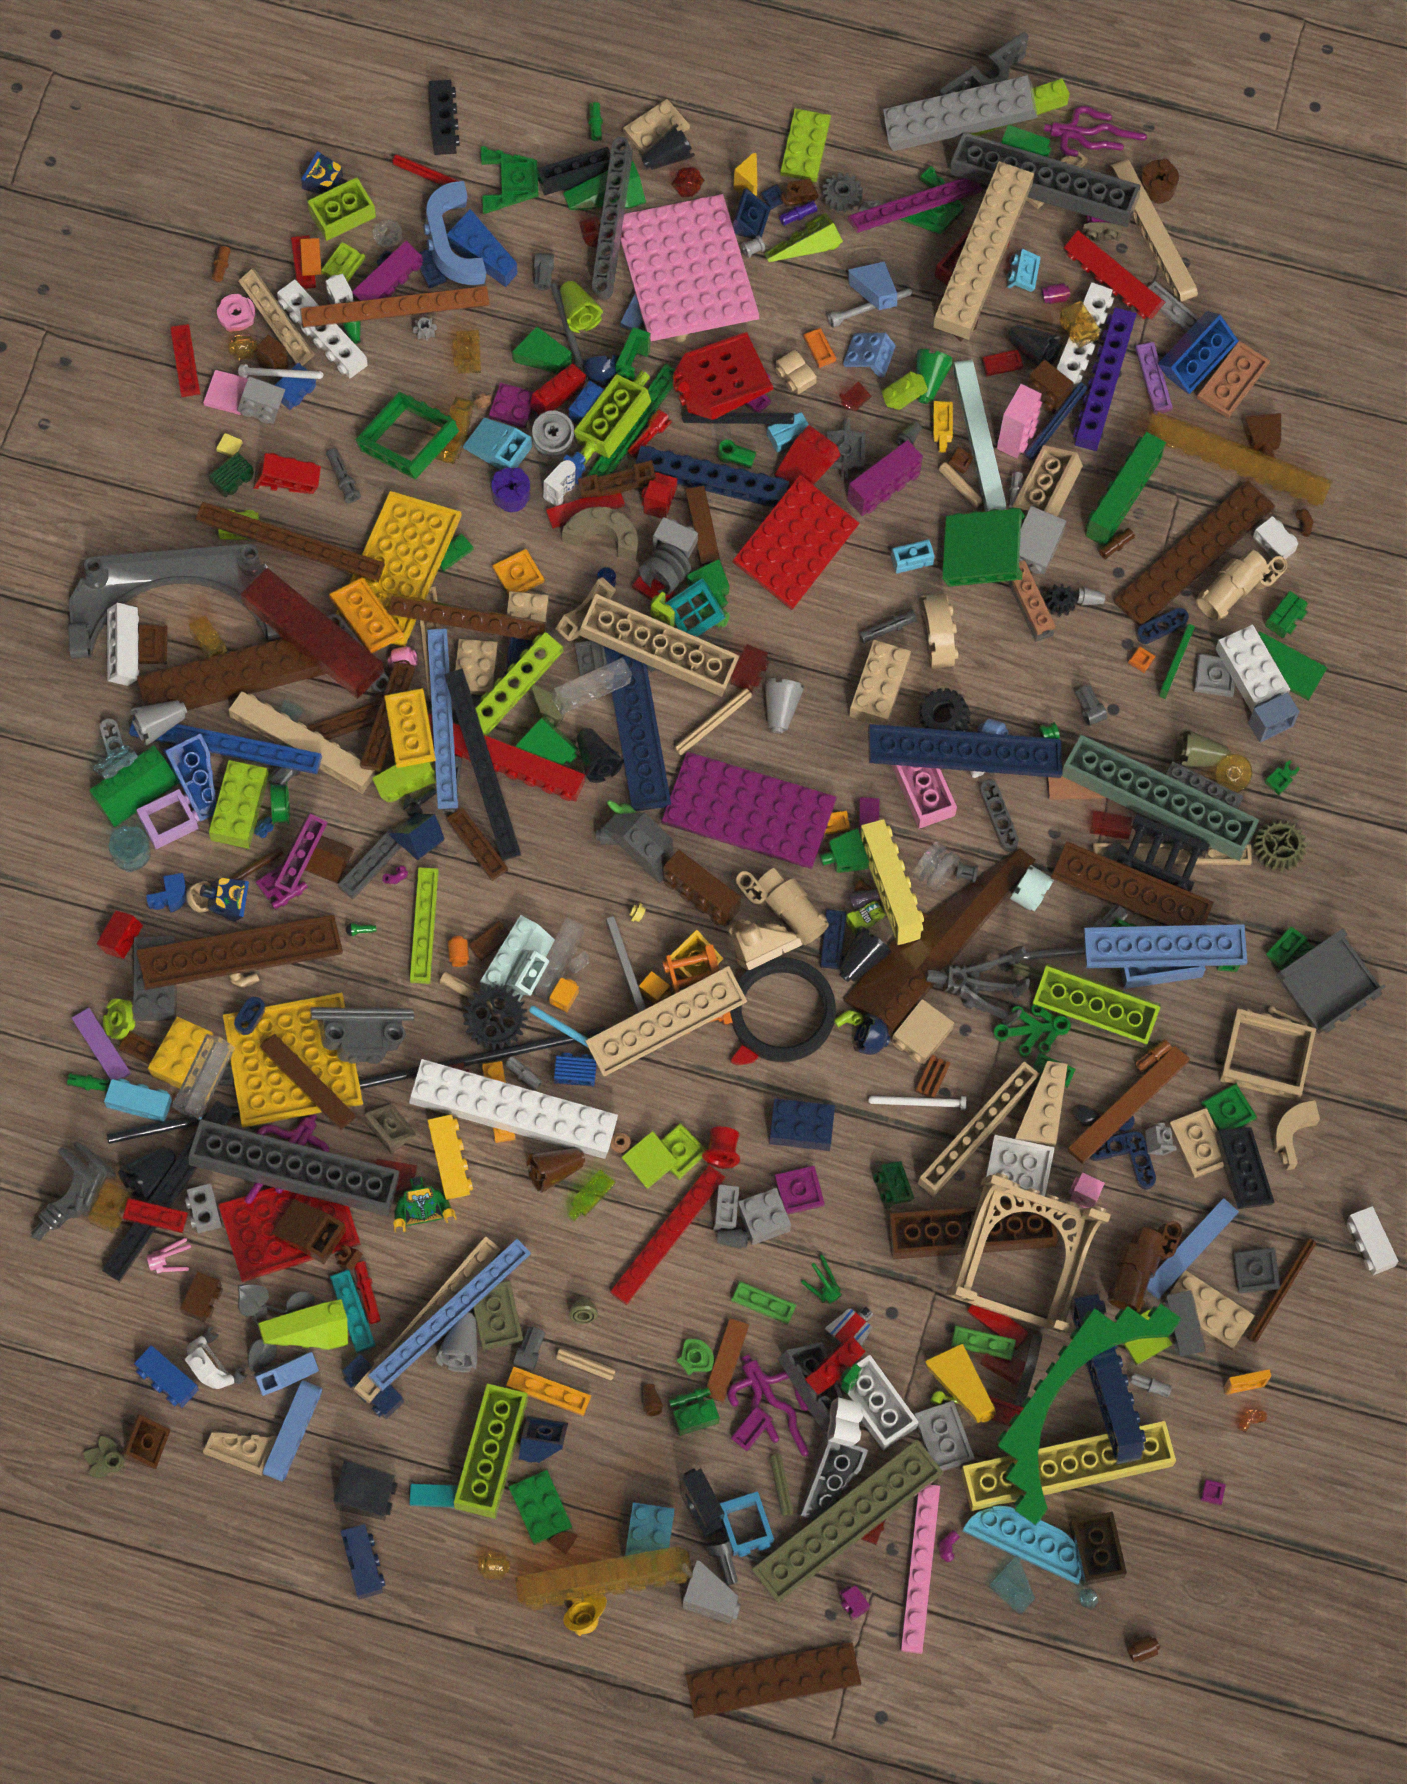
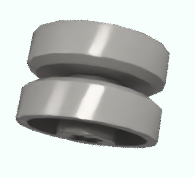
[532,411,574,457]

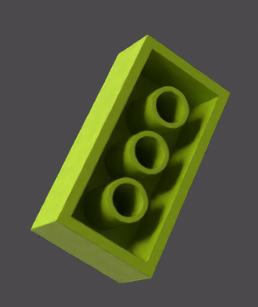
[209,760,269,849]

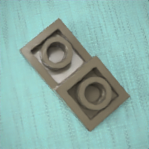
[1082,222,1124,242]

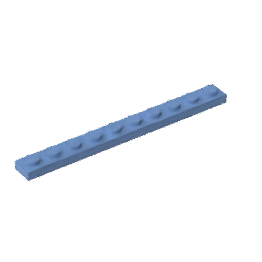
[427,629,458,809]
[368,1239,531,1391]

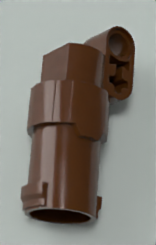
[1107,1221,1182,1312]

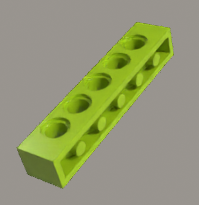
[475,632,564,736]

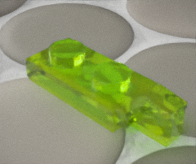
[568,1169,616,1222]

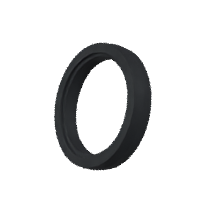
[730,957,836,1062]

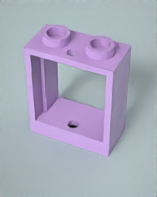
[137,789,200,849]

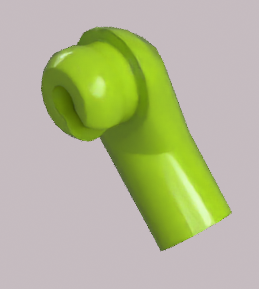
[834,1010,864,1028]

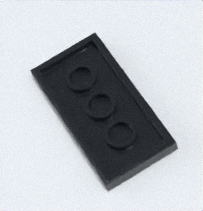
[1215,1127,1275,1209]

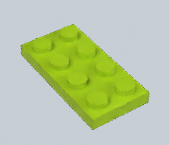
[780,108,831,182]

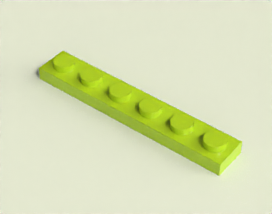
[410,868,439,984]

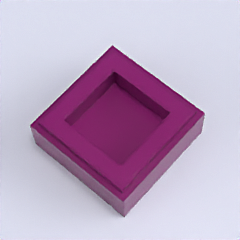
[1200,1479,1226,1506]

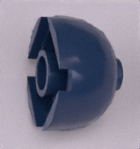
[583,355,620,386]
[853,1014,890,1055]

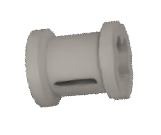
[741,235,765,258]

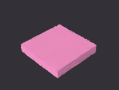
[203,370,248,415]

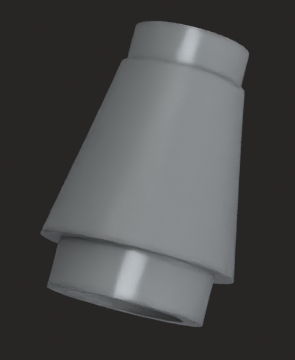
[1075,586,1105,606]

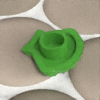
[677,1339,714,1376]

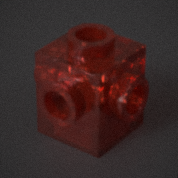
[671,167,705,197]

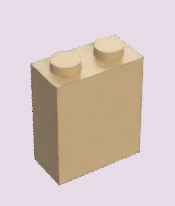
[892,999,954,1065]

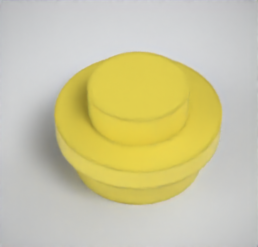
[629,903,646,922]

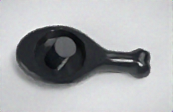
[1072,1104,1118,1136]

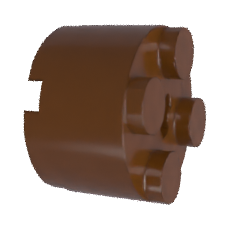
[1140,159,1179,204]

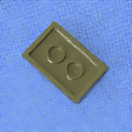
[473,1281,523,1351]

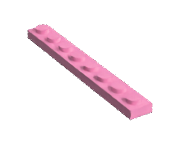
[901,1485,940,1654]

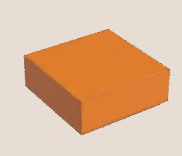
[1128,646,1156,673]

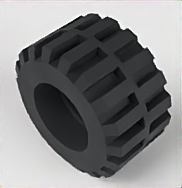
[918,688,971,731]

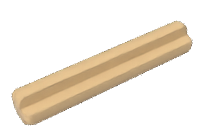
[939,462,983,508]
[556,1348,615,1380]

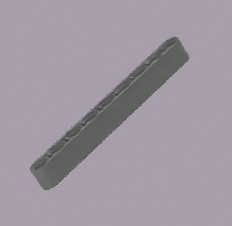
[592,137,633,300]

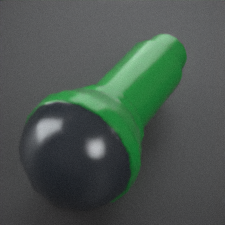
[345,923,376,937]

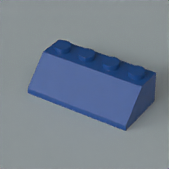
[1158,311,1238,394]

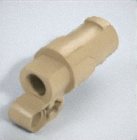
[1196,549,1287,621]
[736,868,829,945]

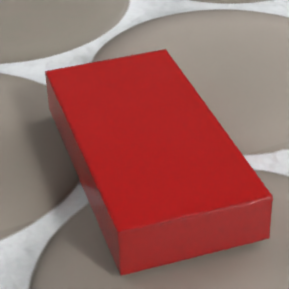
[981,350,1023,377]
[632,576,675,603]

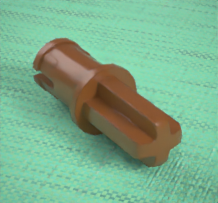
[212,246,231,283]
[1135,1039,1172,1072]

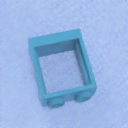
[720,1491,774,1557]

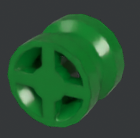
[1039,722,1060,739]

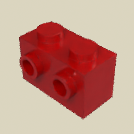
[97,910,143,959]

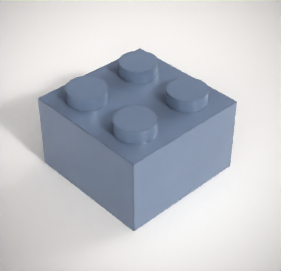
[1248,692,1300,743]

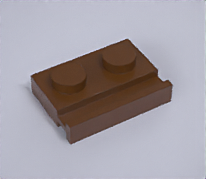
[138,625,168,664]

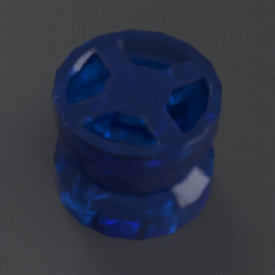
[597,567,616,587]

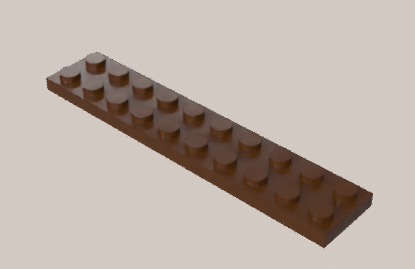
[1114,481,1275,627]
[136,915,343,990]

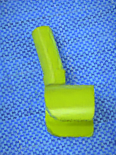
[930,1391,959,1406]

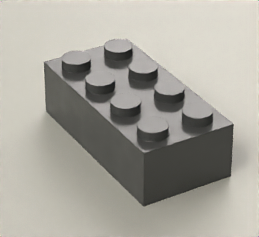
[133,936,177,1021]

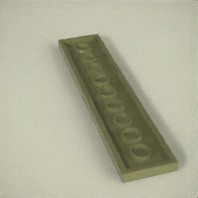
[752,1439,944,1604]

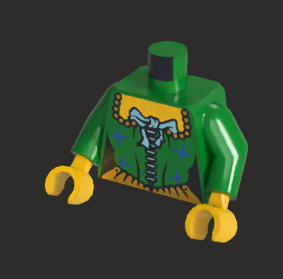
[393,1177,457,1232]

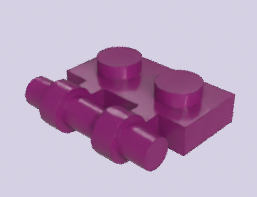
[256,864,308,910]

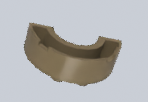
[562,507,638,561]

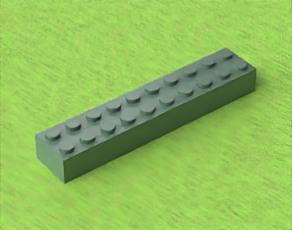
[1062,735,1259,861]

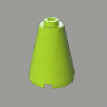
[560,281,603,333]

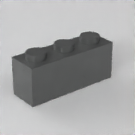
[1164,1290,1206,1356]

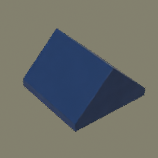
[733,188,771,239]
[389,813,445,860]

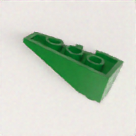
[563,161,646,210]

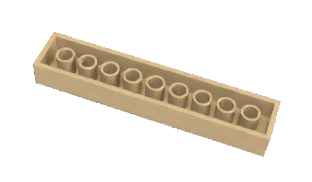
[933,161,1034,340]

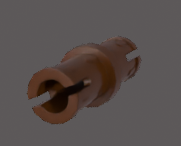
[1098,528,1135,559]

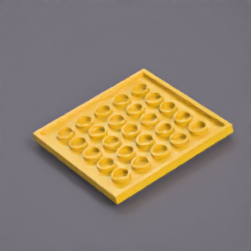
[223,993,363,1128]

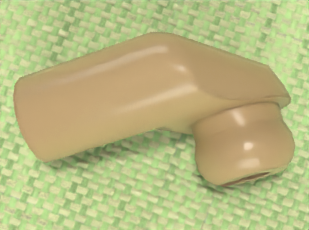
[229,973,260,988]

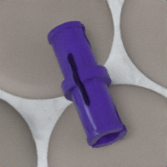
[779,200,817,226]

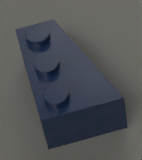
[341,1524,386,1600]

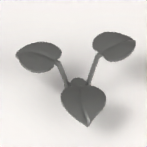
[238,1284,315,1372]

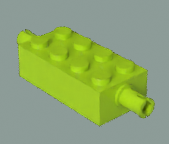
[574,370,652,464]

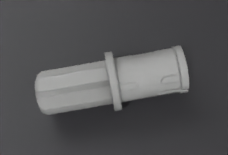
[1009,472,1023,508]
[506,1056,542,1091]
[1130,1373,1172,1398]

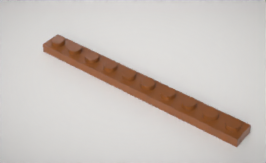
[300,286,490,328]

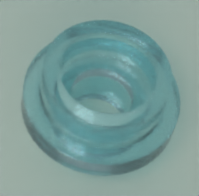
[1079,1589,1098,1610]

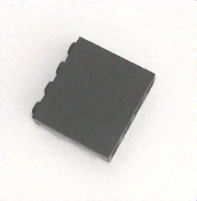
[1276,928,1386,1034]

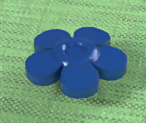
[254,817,274,838]

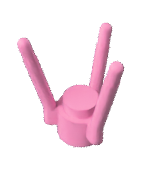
[147,1238,191,1274]

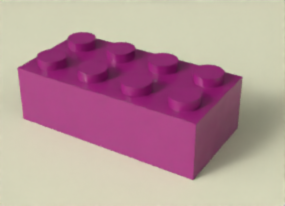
[847,440,923,516]

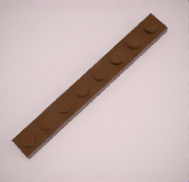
[389,594,546,641]

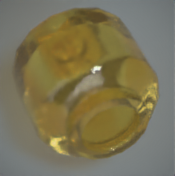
[228,334,258,360]
[478,1551,510,1580]

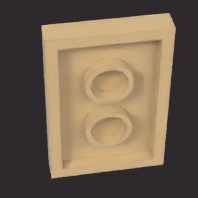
[623,99,690,154]
[455,639,498,695]
[1169,1108,1225,1179]

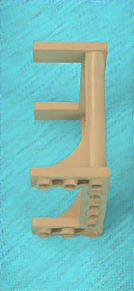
[945,1173,1111,1335]

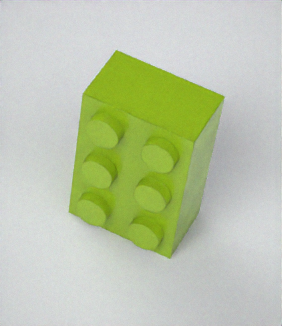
[307,177,376,241]

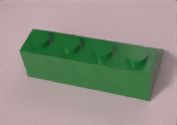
[89,745,179,828]

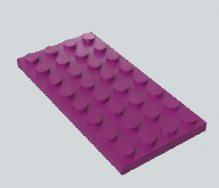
[662,752,837,869]

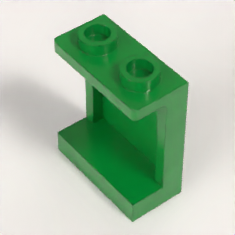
[616,327,651,382]

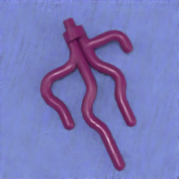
[1044,106,1147,157]
[245,1114,330,1204]
[727,1355,809,1457]

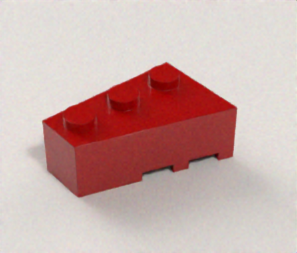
[253,453,321,494]

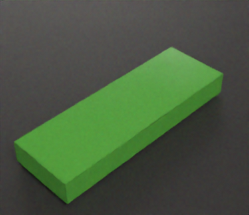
[731,1281,796,1325]
[951,1326,1016,1361]

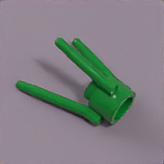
[801,1254,842,1305]

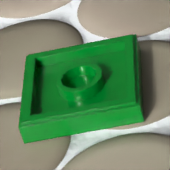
[1201,1084,1257,1131]

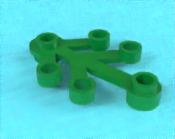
[993,1004,1071,1057]

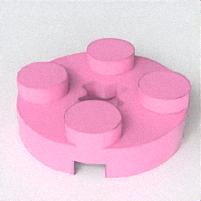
[217,294,255,332]

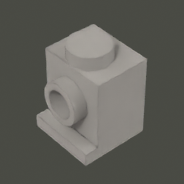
[1145,1123,1176,1156]

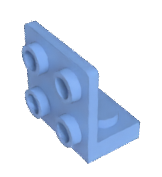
[843,333,896,377]

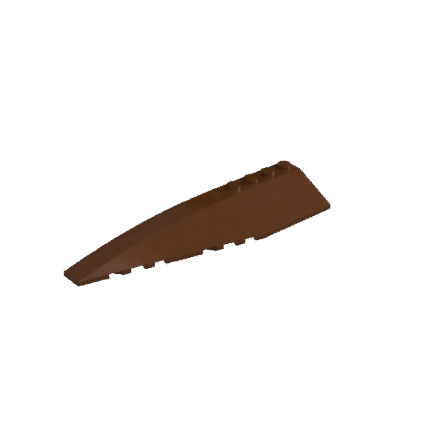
[844,848,1036,1037]

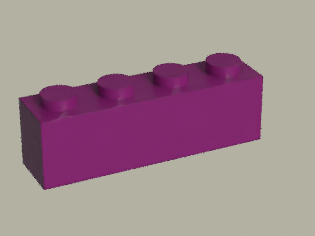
[352,241,423,301]
[272,813,328,894]

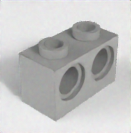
[185,1183,222,1233]

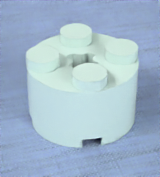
[1010,865,1054,911]

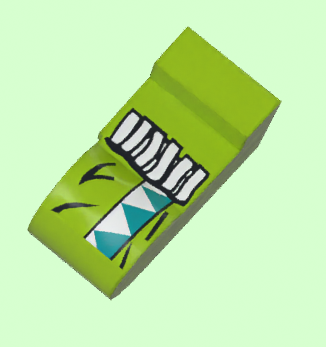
[846,901,886,936]

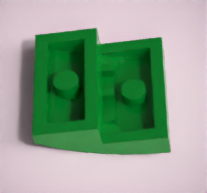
[1266,926,1315,971]

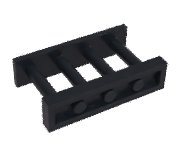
[1117,815,1210,892]

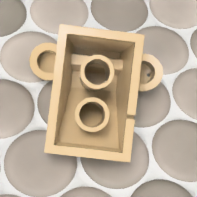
[727,919,802,970]

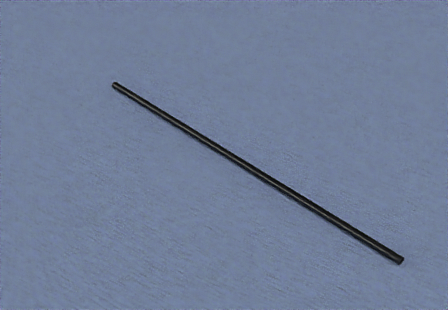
[107,1026,605,1144]

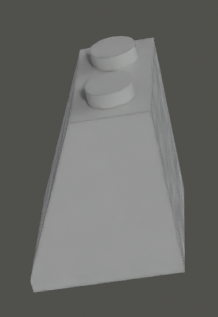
[1019,506,1066,575]
[683,1560,741,1624]

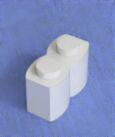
[827,1397,863,1447]

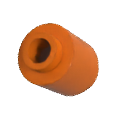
[447,936,469,967]

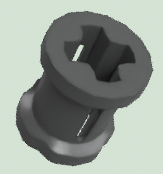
[956,861,979,883]

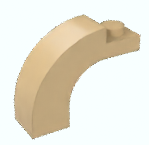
[556,577,616,641]
[1273,1100,1320,1170]

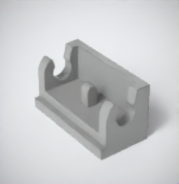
[713,1185,739,1231]

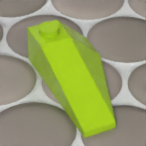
[764,213,843,262]
[258,1299,348,1350]

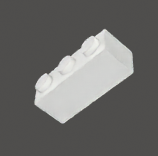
[1347,1206,1399,1275]

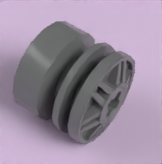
[639,543,691,596]

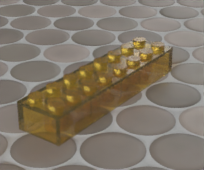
[515,1546,693,1611]

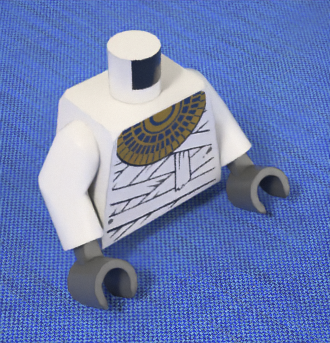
[185,1327,247,1389]

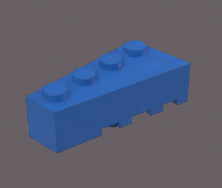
[447,209,517,287]

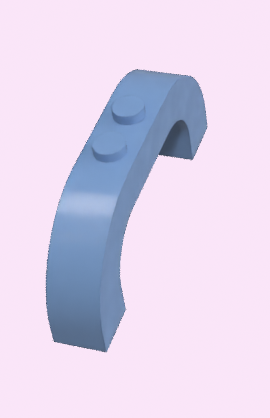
[423,181,486,285]

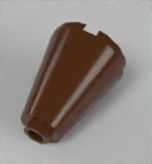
[526,1148,585,1193]

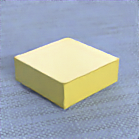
[216,433,242,457]

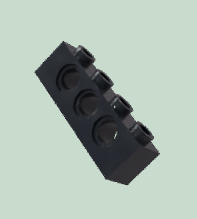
[429,80,460,155]

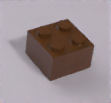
[1027,359,1074,414]

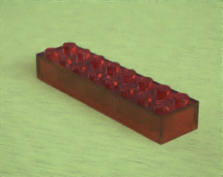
[240,568,384,699]

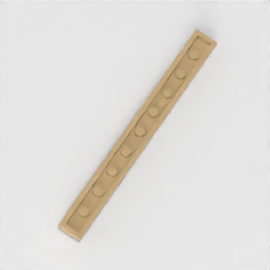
[353,1236,501,1403]

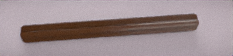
[1247,1238,1316,1343]

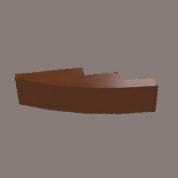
[685,486,720,564]

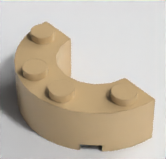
[919,593,958,669]

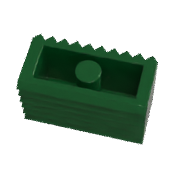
[208,452,254,497]

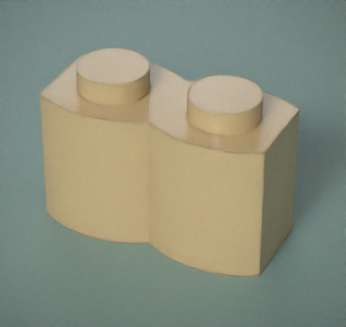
[775,349,816,395]

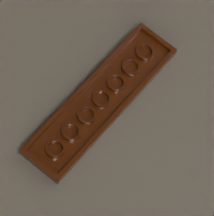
[1051,841,1214,926]
[686,1642,861,1719]

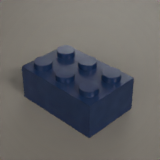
[769,1098,835,1151]

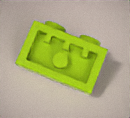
[650,592,675,627]

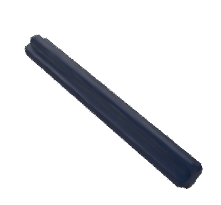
[1025,382,1087,460]

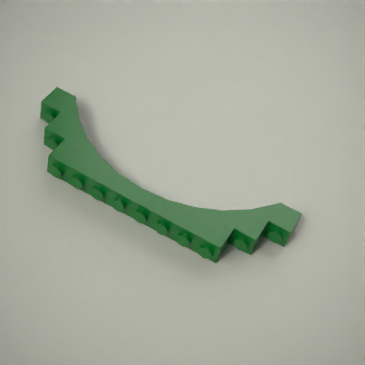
[997,1303,1181,1526]

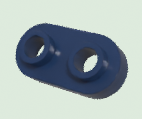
[234,997,265,1035]

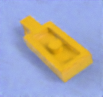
[933,401,953,453]

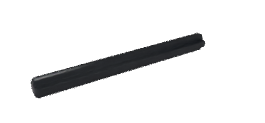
[682,412,795,424]

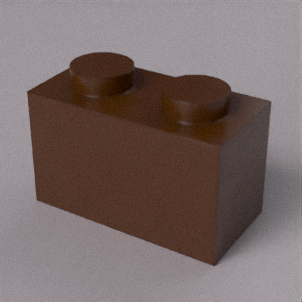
[256,335,288,378]
[180,1271,223,1323]

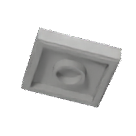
[1194,654,1235,697]

